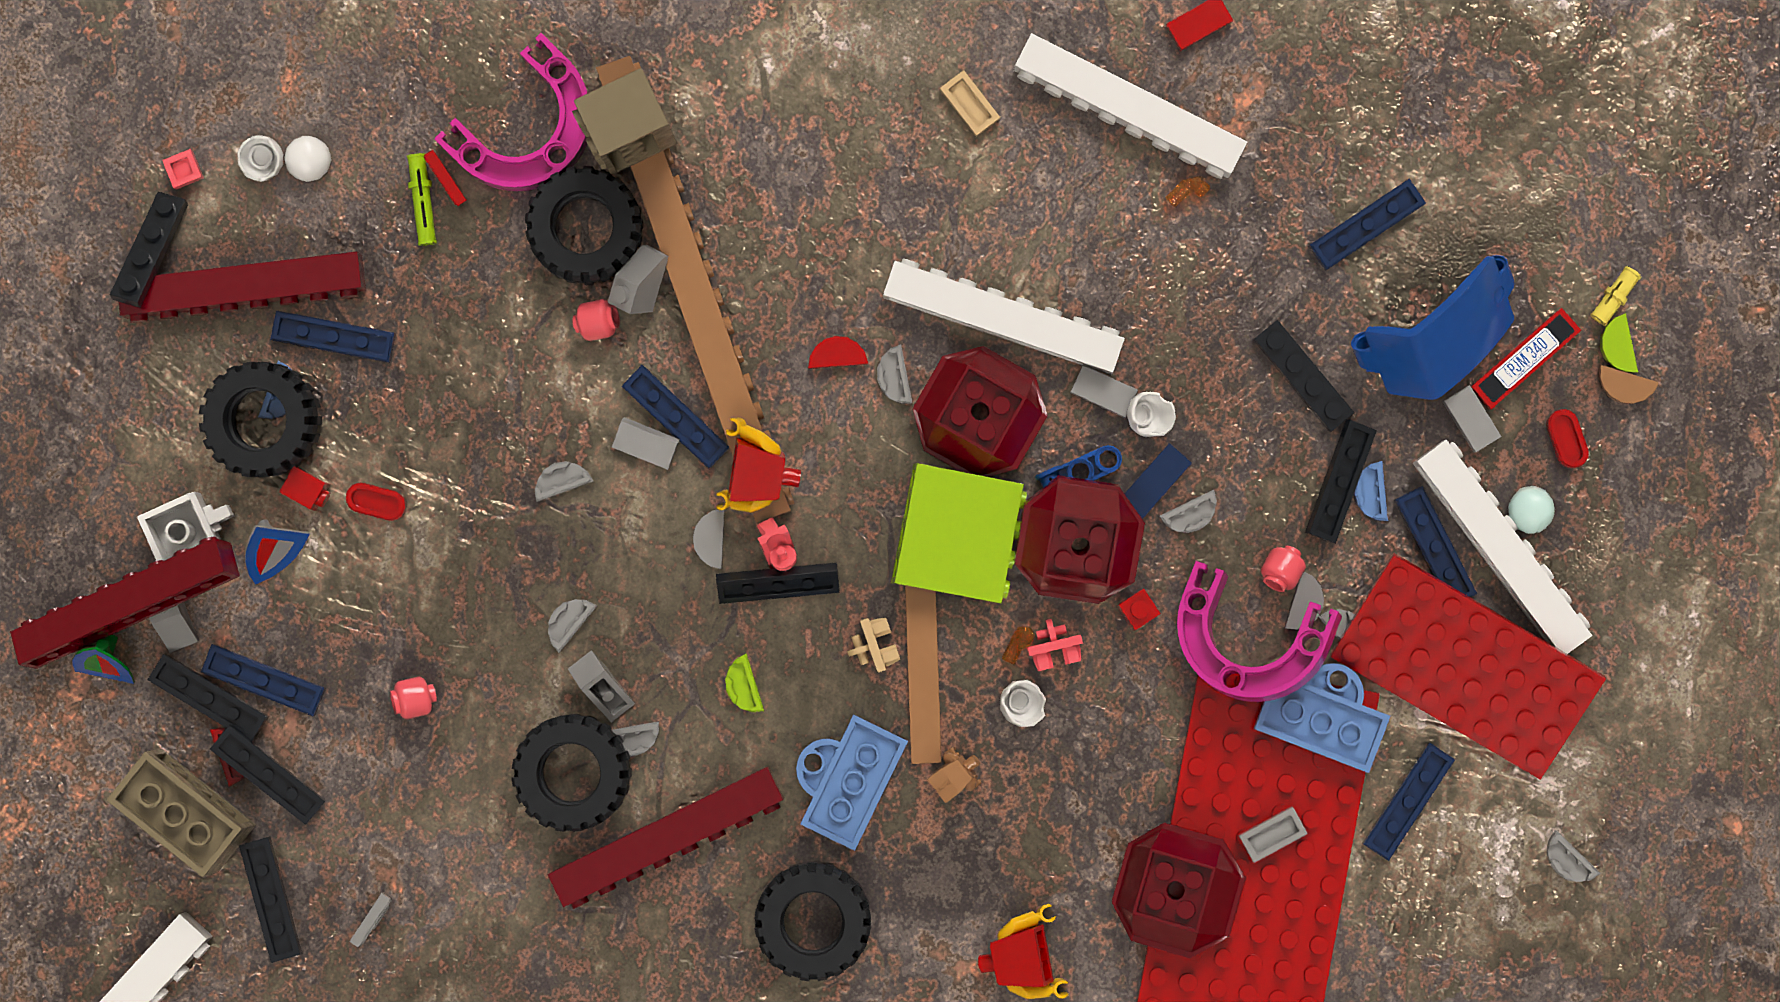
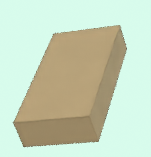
[940,70,1000,137]

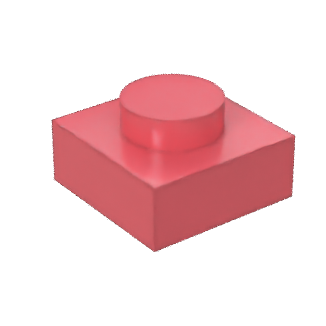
[162,149,204,190]

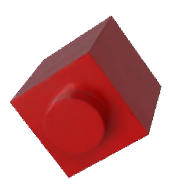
[279,466,331,511]
[1116,588,1161,631]

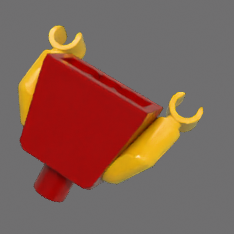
[716,418,801,513]
[978,904,1069,999]

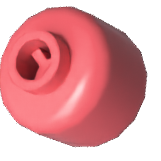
[573,299,620,341]
[1261,545,1306,592]
[390,676,437,719]

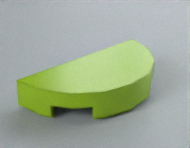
[1600,313,1638,373]
[725,653,765,713]

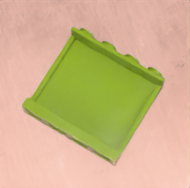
[891,463,1027,604]

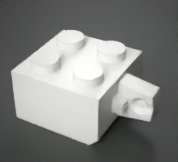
[137,492,234,561]

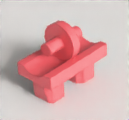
[757,517,797,571]
[1026,619,1083,671]

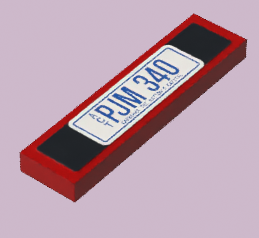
[1471,308,1581,410]

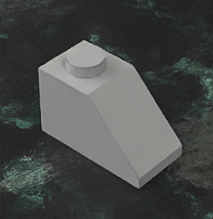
[608,245,669,314]
[150,602,199,653]
[568,650,635,723]

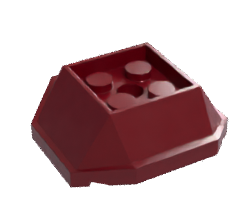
[912,346,1048,477]
[1014,475,1145,604]
[1112,823,1246,958]

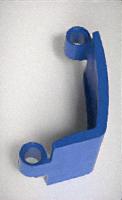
[1351,255,1515,400]

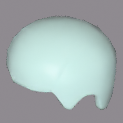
[1508,486,1555,534]

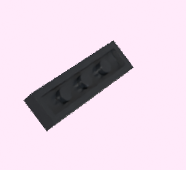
[109,192,188,308]
[1253,320,1355,432]
[1305,419,1377,544]
[716,563,840,604]
[147,654,269,742]
[210,725,325,825]
[239,836,303,963]

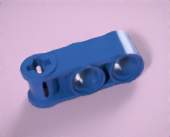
[1034,445,1122,488]

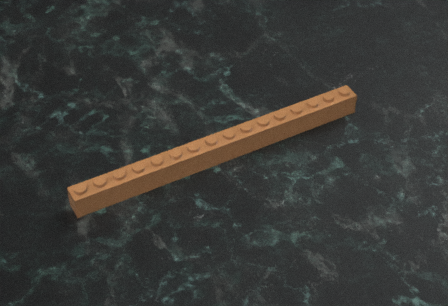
[596,56,795,524]

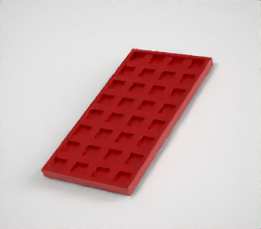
[1330,553,1606,780]

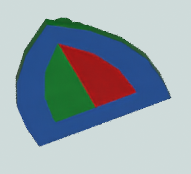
[72,635,135,684]

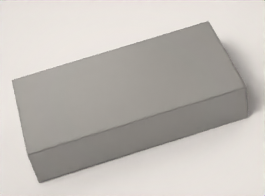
[1070,365,1138,418]
[1442,385,1502,453]
[612,417,680,470]
[1238,806,1308,863]

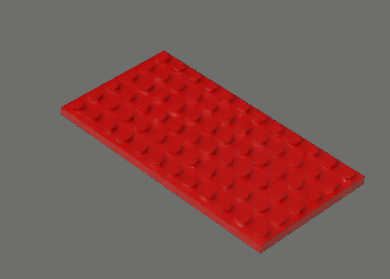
[1137,674,1380,1002]

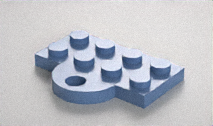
[1253,663,1390,773]
[796,714,908,851]

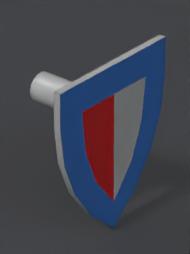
[244,520,310,585]

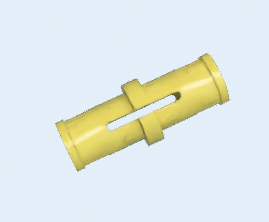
[1590,266,1641,326]

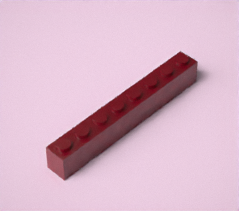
[119,251,366,323]
[10,537,240,669]
[547,766,784,909]

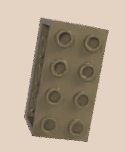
[572,68,677,175]
[107,749,256,877]

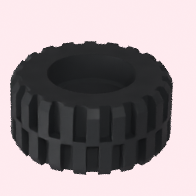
[525,166,643,285]
[199,362,322,478]
[511,714,632,832]
[754,862,871,982]

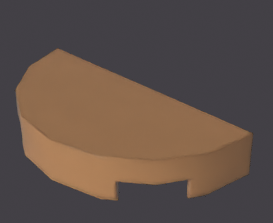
[1598,365,1659,404]

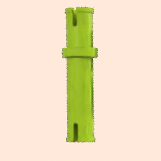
[407,153,437,246]

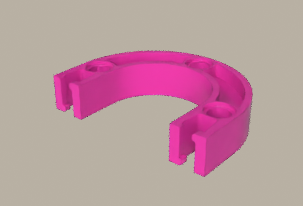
[434,33,588,191]
[1177,561,1342,702]

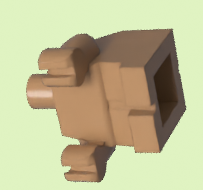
[927,747,981,803]

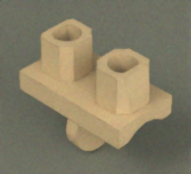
[847,618,900,673]

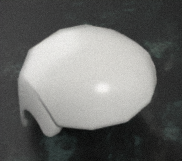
[237,135,284,182]
[284,136,331,182]
[1126,391,1176,437]
[1000,680,1046,727]

